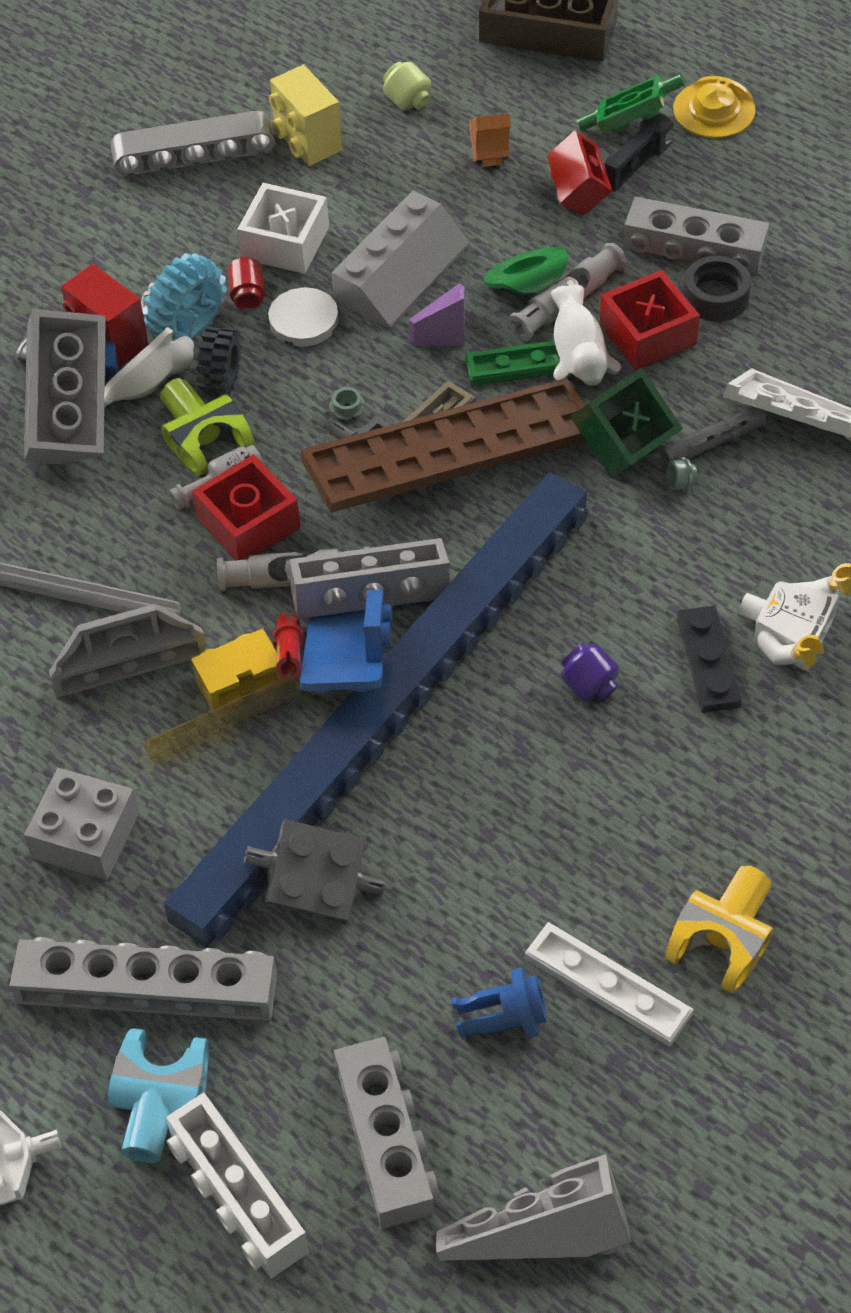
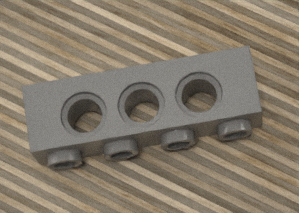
[623,196,770,275]
[289,538,450,619]
[334,1036,440,1229]

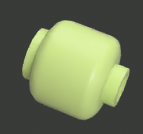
[383,62,431,111]

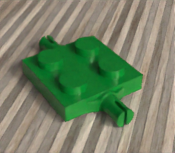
[577,73,686,134]

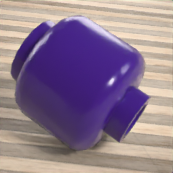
[561,643,620,702]

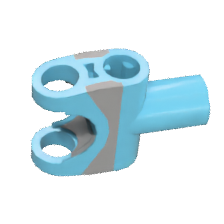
[108,1028,209,1163]

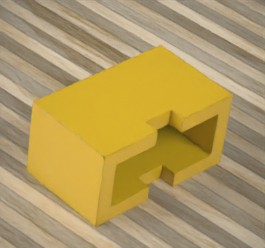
[191,629,285,714]

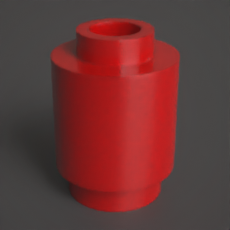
[228,257,265,309]

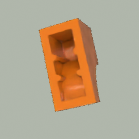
[469,113,511,167]

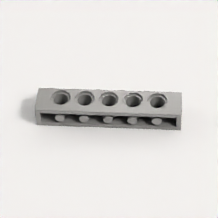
[9,937,277,1021]

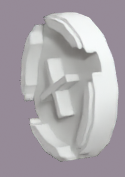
[268,287,339,347]

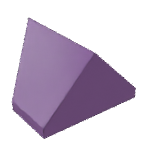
[409,283,465,346]

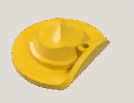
[673,76,755,139]

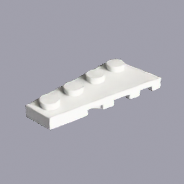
[723,369,851,441]

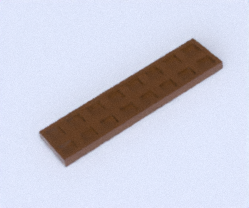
[301,378,586,513]

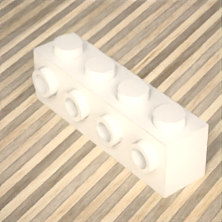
[166,1092,309,1279]

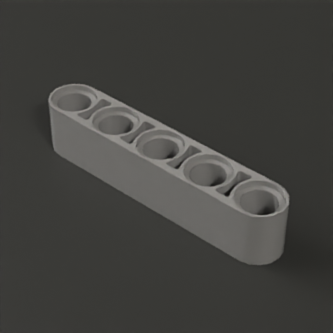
[110,111,275,177]

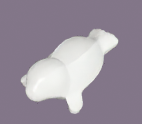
[551,284,621,386]
[104,327,194,408]

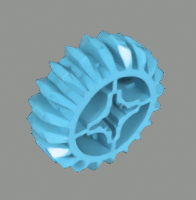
[143,253,227,340]

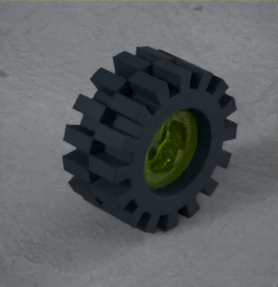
[196,326,241,394]

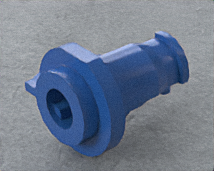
[452,967,548,1040]

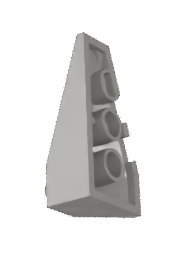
[436,1154,631,1261]

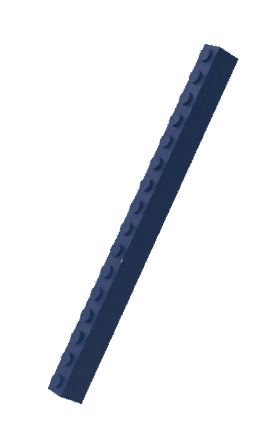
[163,472,588,948]

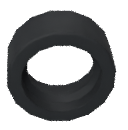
[683,256,751,322]

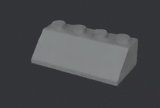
[331,191,470,329]
[24,309,106,464]

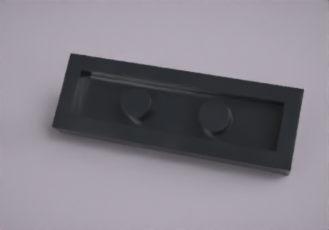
[677,605,742,713]

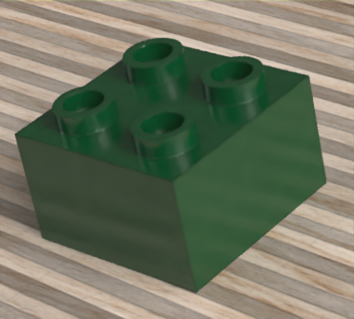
[570,367,683,478]

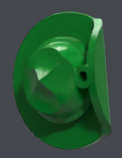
[483,247,568,295]

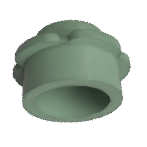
[329,387,364,421]
[666,457,697,494]

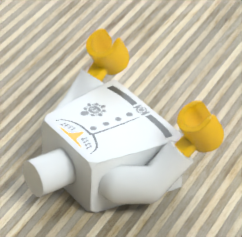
[739,563,851,671]

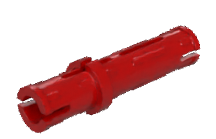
[273,612,304,681]

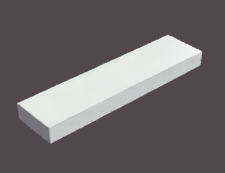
[524,922,693,1047]

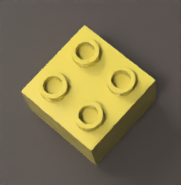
[269,65,343,166]

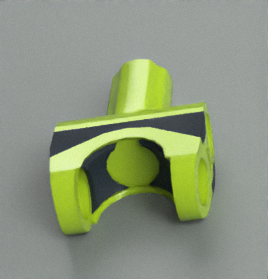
[160,378,255,477]

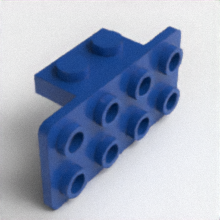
[300,590,392,694]

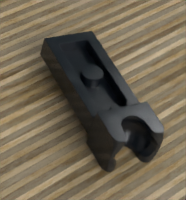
[604,113,674,192]

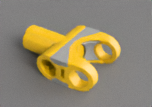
[665,866,774,993]

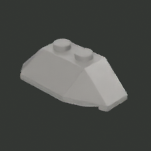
[49,604,207,698]

